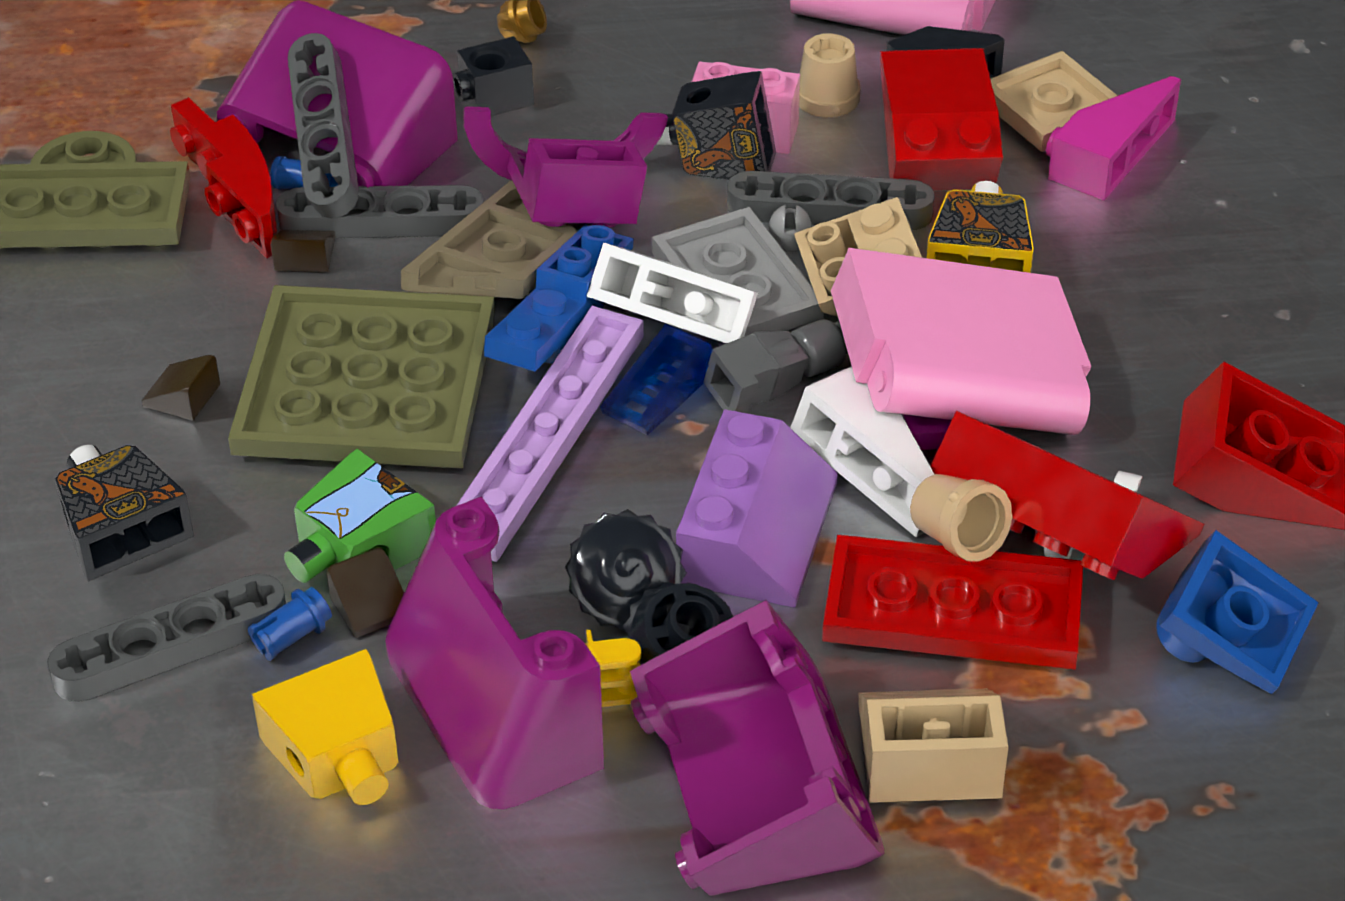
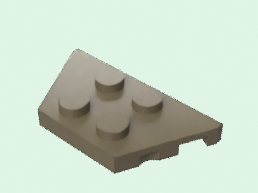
[401,180,577,299]

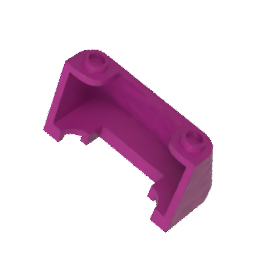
[217,0,458,188]
[386,496,604,810]
[630,600,885,896]

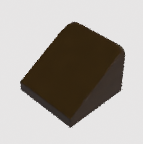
[271,230,335,272]
[141,355,220,421]
[327,547,404,638]

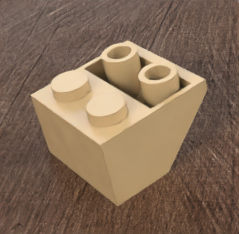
[794,197,922,317]
[858,688,1008,803]

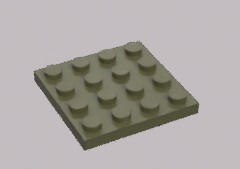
[228,285,495,469]

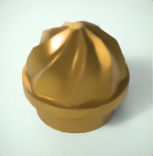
[497,0,547,44]

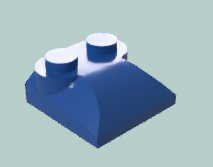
[1156,530,1319,694]

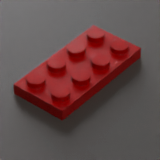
[822,534,1083,670]

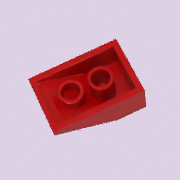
[880,48,1003,191]
[1173,361,1345,530]

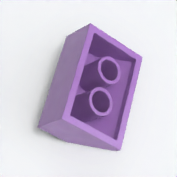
[676,409,838,608]

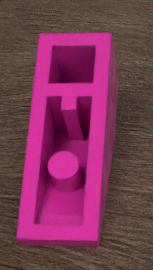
[1046,76,1181,201]

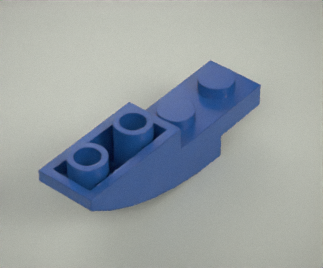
[484,225,634,371]

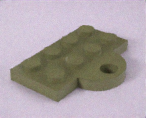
[0,131,191,248]

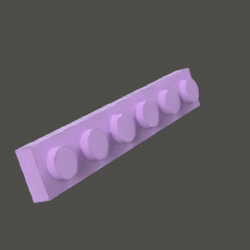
[456,306,644,562]

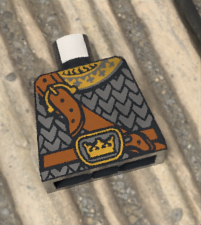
[656,71,776,180]
[55,445,194,582]

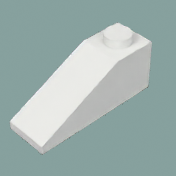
[587,243,758,343]
[790,367,934,537]

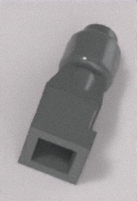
[703,319,848,414]

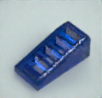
[600,323,713,435]

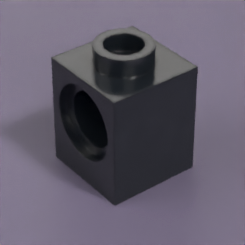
[452,36,534,116]

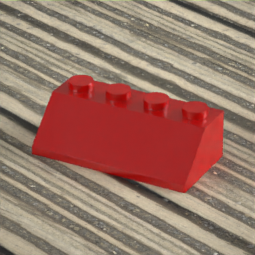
[930,411,1205,580]

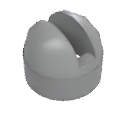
[769,205,812,252]

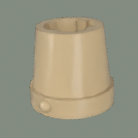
[799,34,861,118]
[910,474,1012,561]

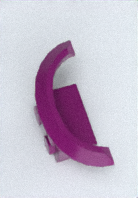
[464,107,668,228]

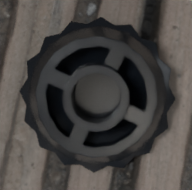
[565,509,687,632]
[623,582,734,665]

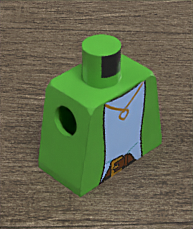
[284,449,436,583]

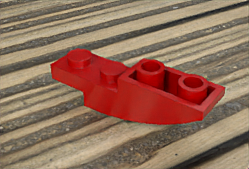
[170,97,277,258]

